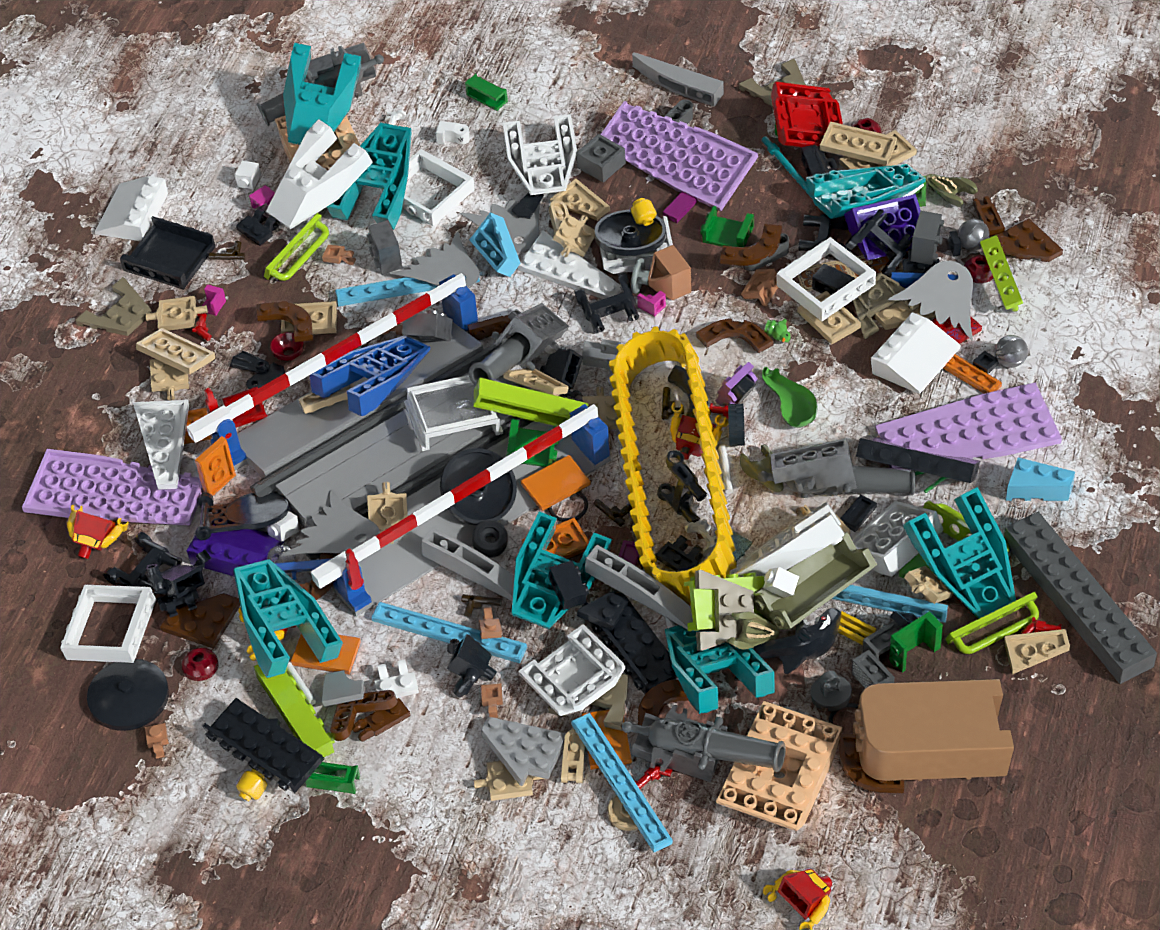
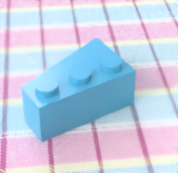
[469,213,521,277]
[1006,457,1075,501]

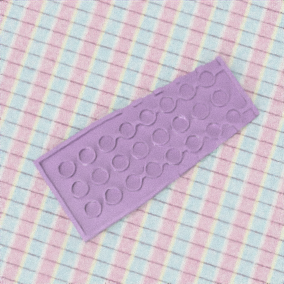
[601,101,758,211]
[875,382,1062,470]
[22,449,203,526]

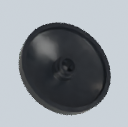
[594,210,666,256]
[440,448,517,526]
[87,659,169,731]

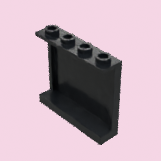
[120,216,216,290]

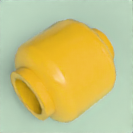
[630,198,657,226]
[236,769,268,802]

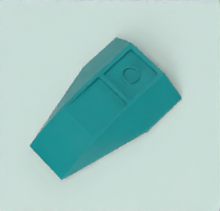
[806,164,926,219]

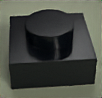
[946,231,961,257]
[972,350,999,374]

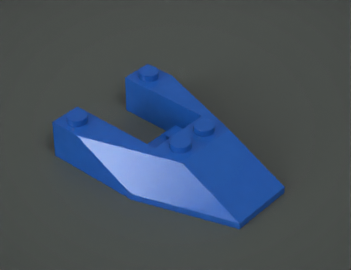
[310,336,430,416]

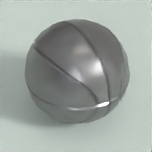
[958,219,989,251]
[994,335,1028,368]

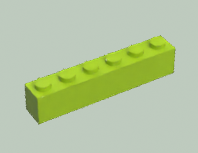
[473,378,588,426]
[253,664,335,757]

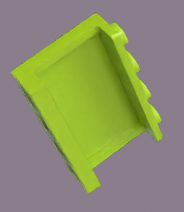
[684,573,769,631]

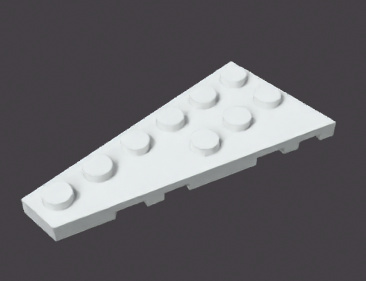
[518,230,622,299]
[133,400,189,489]

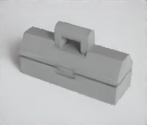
[582,339,621,369]

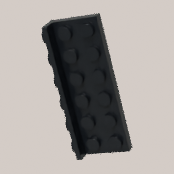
[582,590,678,695]
[202,698,325,794]

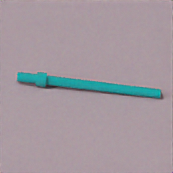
[761,136,813,200]

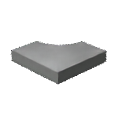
[322,670,364,706]

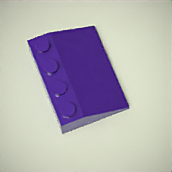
[844,194,921,261]
[186,524,285,577]

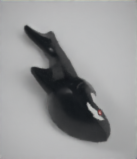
[734,608,841,681]

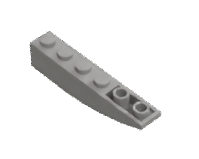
[632,52,724,106]
[422,528,515,601]
[585,545,693,629]

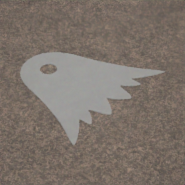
[460,195,541,253]
[389,232,479,287]
[888,261,973,341]
[280,491,380,556]

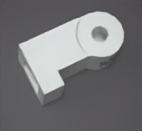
[436,121,470,145]

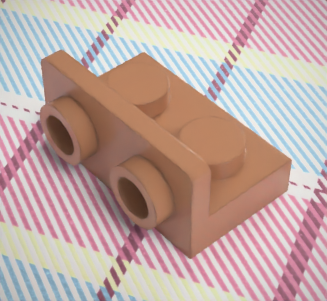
[741,269,778,306]

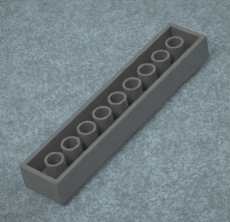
[1004,511,1157,684]

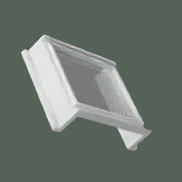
[404,375,503,451]

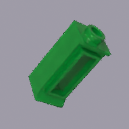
[465,73,508,111]
[305,762,360,794]

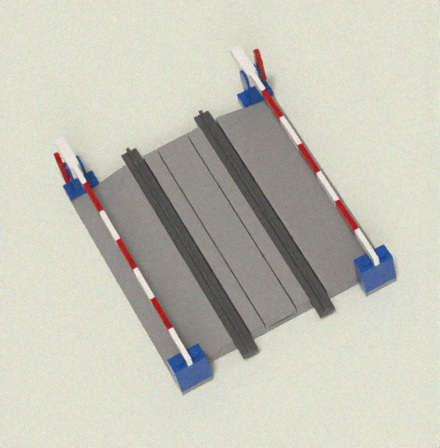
[186,273,610,617]

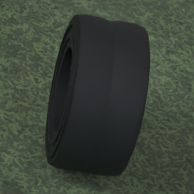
[472,520,508,558]

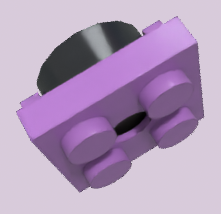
[715,362,758,406]

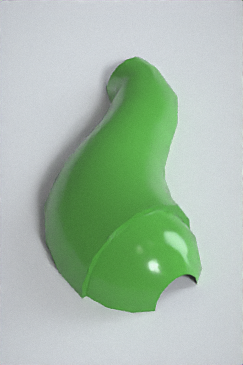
[762,367,818,428]

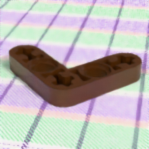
[330,690,397,741]

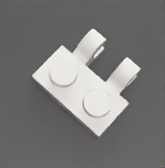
[375,659,419,698]

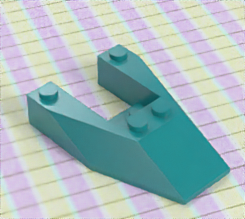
[283,43,361,145]
[326,122,412,230]
[903,487,1016,619]
[511,511,612,629]
[234,559,343,678]
[665,625,775,714]

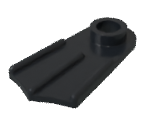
[512,192,544,219]
[230,350,270,373]
[246,362,286,389]

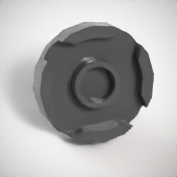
[810,670,852,712]

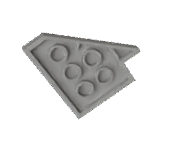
[481,717,566,786]

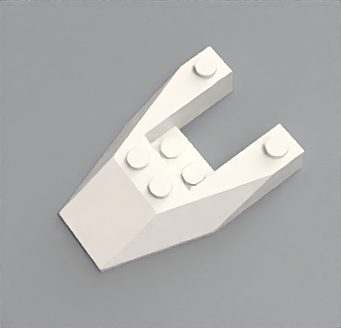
[503,114,577,195]
[266,119,373,229]
[730,501,844,577]

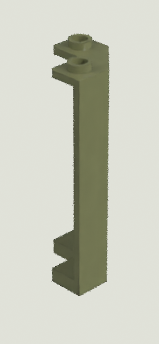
[754,532,877,630]

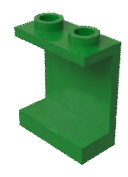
[700,206,754,247]
[506,419,559,467]
[889,611,943,673]

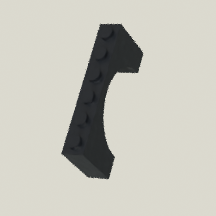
[856,435,980,483]

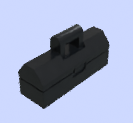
[801,145,839,177]

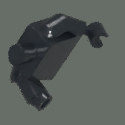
[540,347,583,401]
[146,550,211,599]
[447,634,497,698]

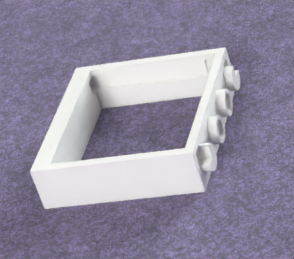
[380,149,475,226]
[777,237,876,321]
[60,585,156,663]

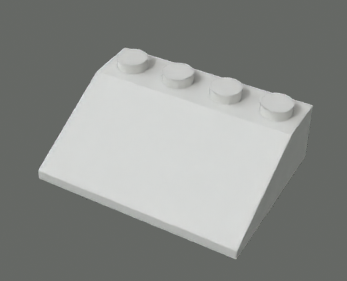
[95,176,168,241]
[871,312,961,394]
[852,501,943,577]

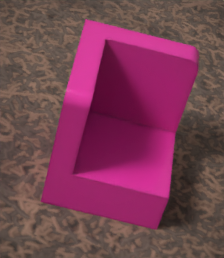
[249,185,275,209]
[202,284,226,316]
[637,291,666,317]

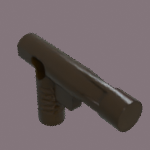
[209,241,245,260]
[661,387,685,420]
[593,499,632,527]
[461,594,502,617]

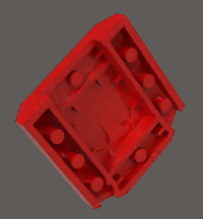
[771,82,843,147]

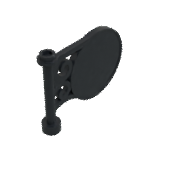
[195,492,289,540]

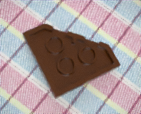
[997,218,1063,262]
[160,593,240,649]

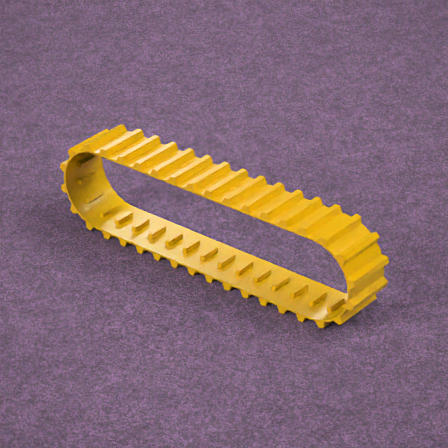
[609,326,737,606]

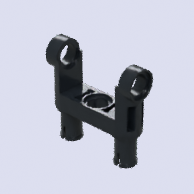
[845,209,913,278]
[798,214,852,260]
[574,272,639,333]
[657,450,707,523]
[103,532,182,596]

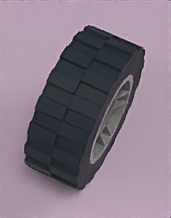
[728,404,745,446]

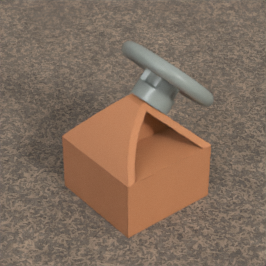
[631,245,691,300]

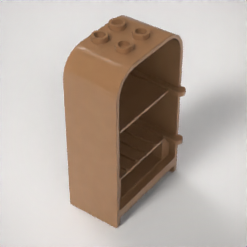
[853,679,1014,781]

